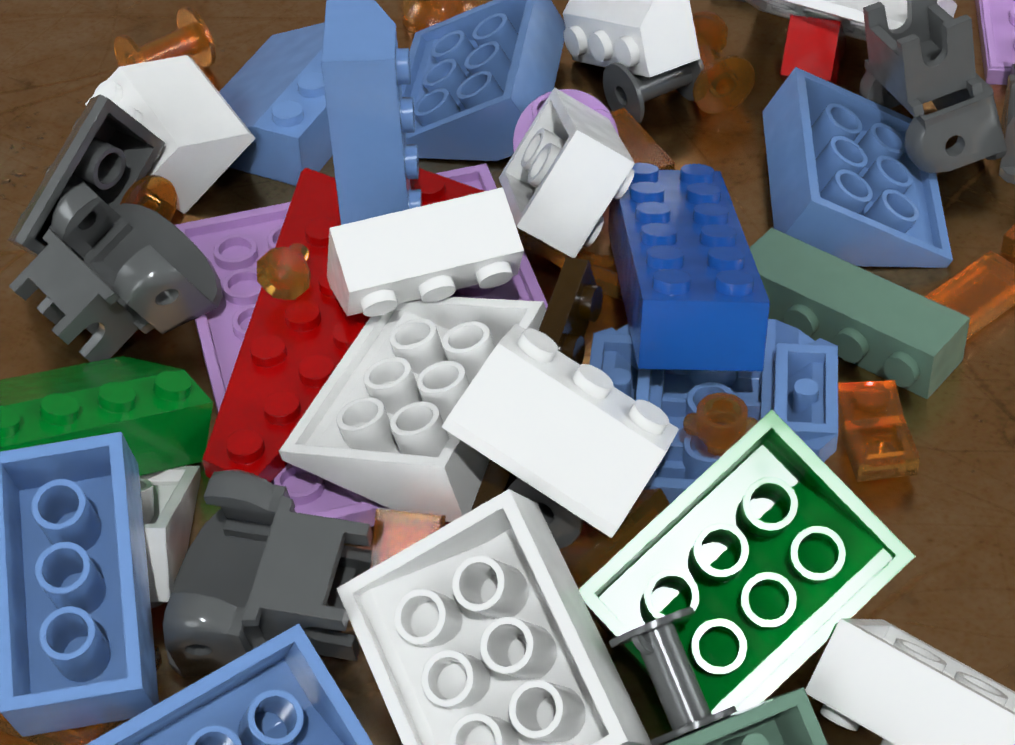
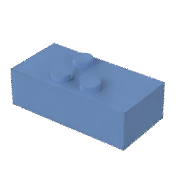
[0,432,159,737]

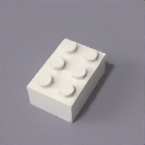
[499,87,635,258]

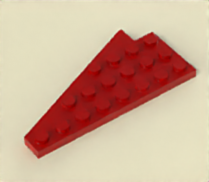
[202,168,484,483]

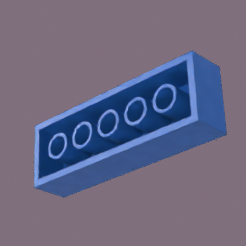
[608,163,770,371]

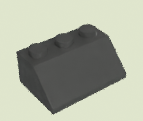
[8,94,165,261]

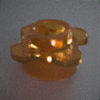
[683,393,758,456]

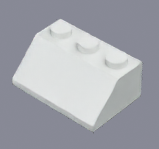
[563,0,701,78]
[85,55,256,214]
[327,187,524,317]
[441,323,679,538]
[805,618,1015,745]

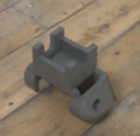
[9,182,223,362]

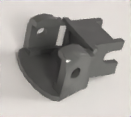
[859,0,1007,173]
[163,469,382,678]

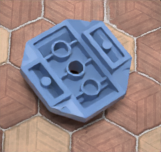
[589,319,838,505]

